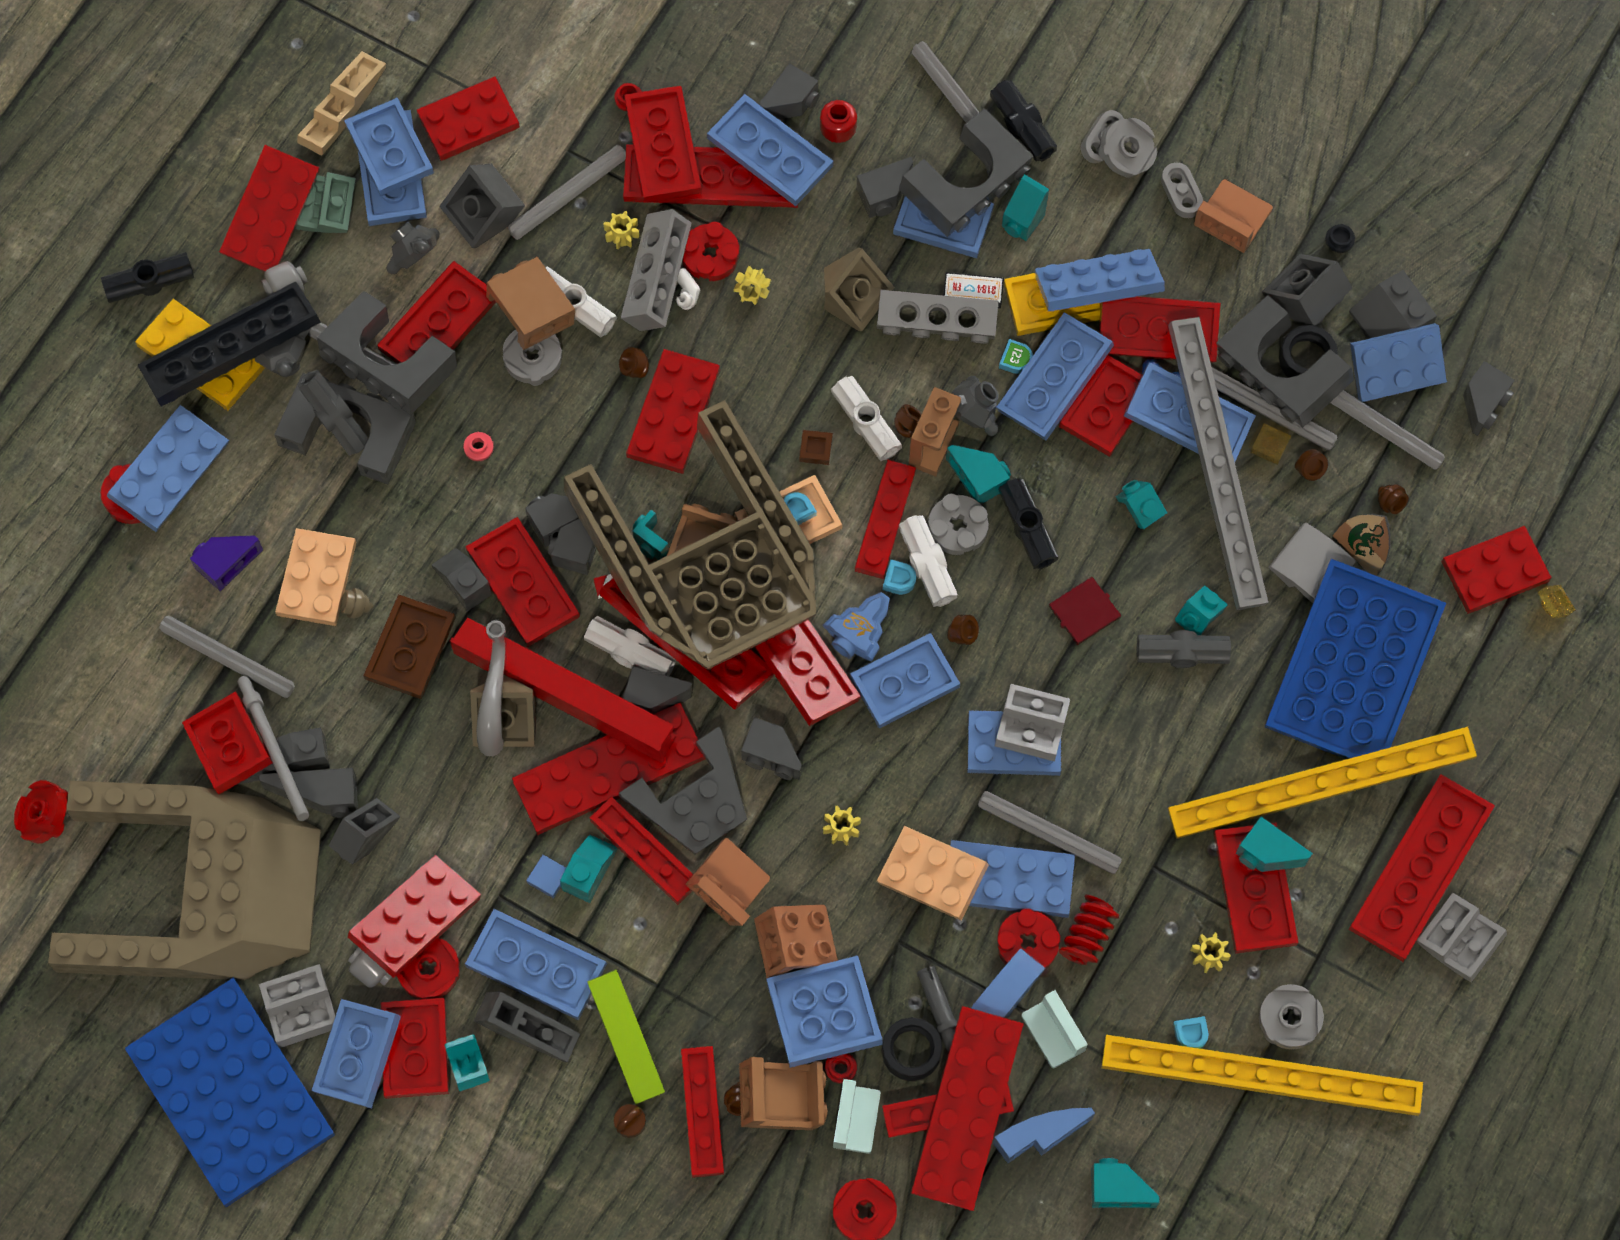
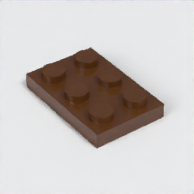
[363,594,456,699]

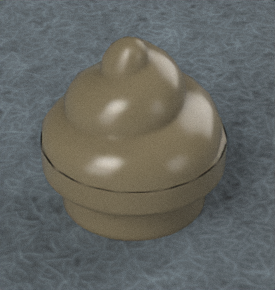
[341,588,374,619]

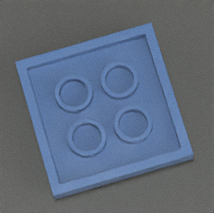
[766,956,883,1068]

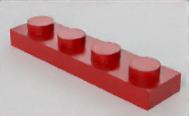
[855,460,916,579]
[590,797,693,905]
[681,1046,724,1178]
[881,1084,1014,1138]

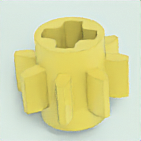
[604,211,640,249]
[733,266,771,305]
[823,805,861,846]
[1191,932,1231,973]

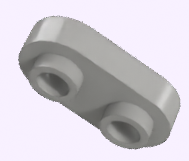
[1081,110,1124,163]
[1161,163,1203,218]

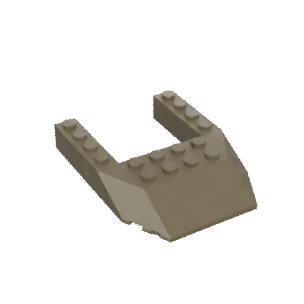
[564,400,816,670]
[48,781,321,980]

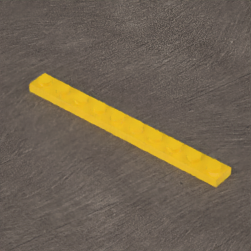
[1168,727,1477,839]
[1101,1035,1423,1116]

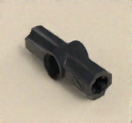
[990,80,1057,162]
[101,252,194,303]
[999,478,1058,569]

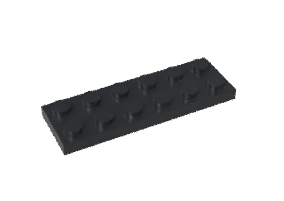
[138,282,321,407]

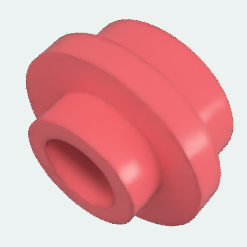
[463,432,494,461]

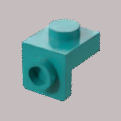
[1116,480,1167,529]
[632,510,669,560]
[1175,586,1228,635]
[444,1034,490,1091]

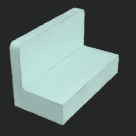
[1021,990,1088,1068]
[833,1079,881,1154]

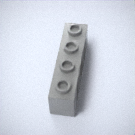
[621,209,692,331]
[877,290,999,344]

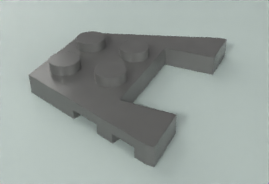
[618,727,747,855]

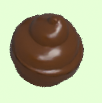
[1378,484,1409,514]
[724,1082,741,1116]

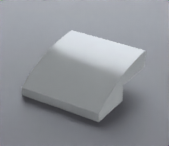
[1268,523,1356,603]
[995,684,1070,762]
[1417,893,1507,982]
[259,964,336,1048]

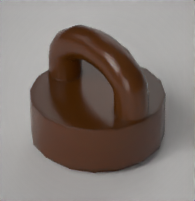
[619,347,649,378]
[894,404,922,438]
[1295,449,1328,481]
[947,615,979,645]
[614,1104,646,1138]

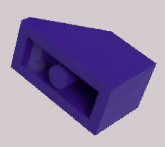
[190,535,263,591]

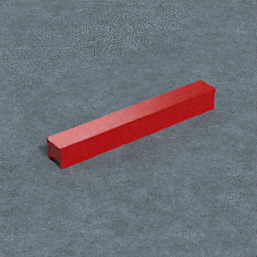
[450,617,676,763]

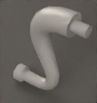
[476,620,506,757]

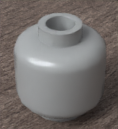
[261,261,308,296]
[347,947,392,988]

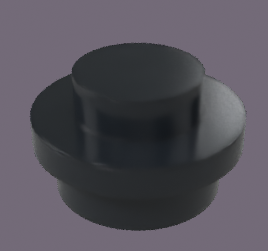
[1325,224,1355,253]

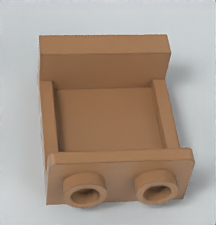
[486,257,575,350]
[909,387,961,477]
[663,504,738,558]
[739,1057,828,1131]

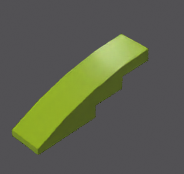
[587,970,665,1104]

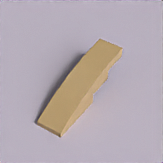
[297,51,386,156]

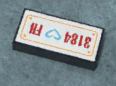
[943,272,1004,309]

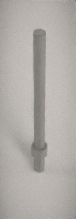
[237,676,309,821]

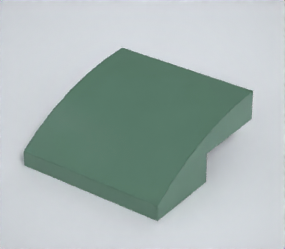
[295,172,356,233]

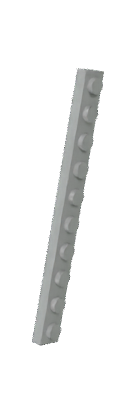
[1168,317,1268,610]

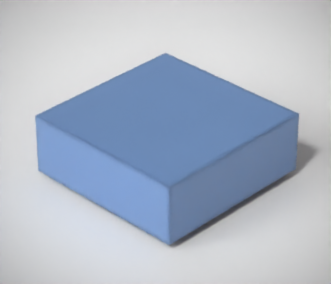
[526,855,566,899]

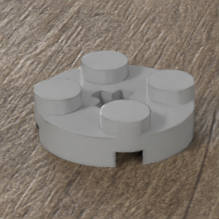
[1098,118,1157,178]
[503,330,562,386]
[928,494,989,555]
[1259,984,1324,1049]

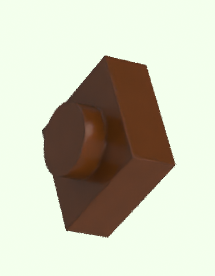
[799,430,833,465]

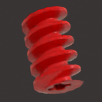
[1059,894,1119,965]

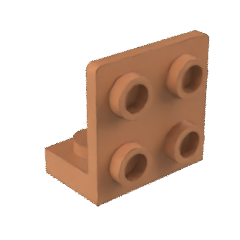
[1194,179,1273,253]
[685,838,770,926]
[754,905,838,978]

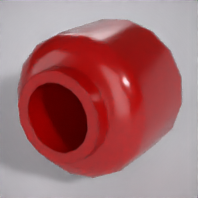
[820,100,857,143]

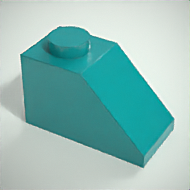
[1002,174,1049,241]
[946,445,1011,504]
[1236,817,1313,872]
[560,835,618,903]
[1091,1158,1159,1208]

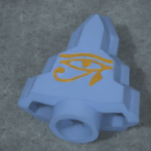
[823,592,890,662]

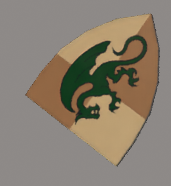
[1333,513,1391,576]

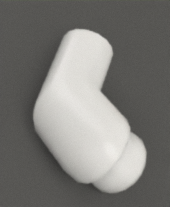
[676,268,700,310]

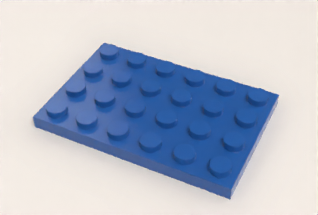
[1265,559,1446,759]
[125,978,335,1207]

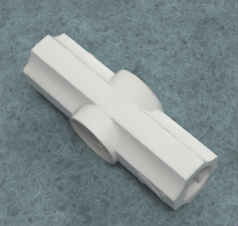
[546,266,617,337]
[831,376,902,461]
[899,515,958,607]
[584,616,676,676]

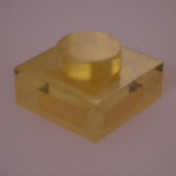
[1250,423,1291,465]
[1538,585,1576,618]

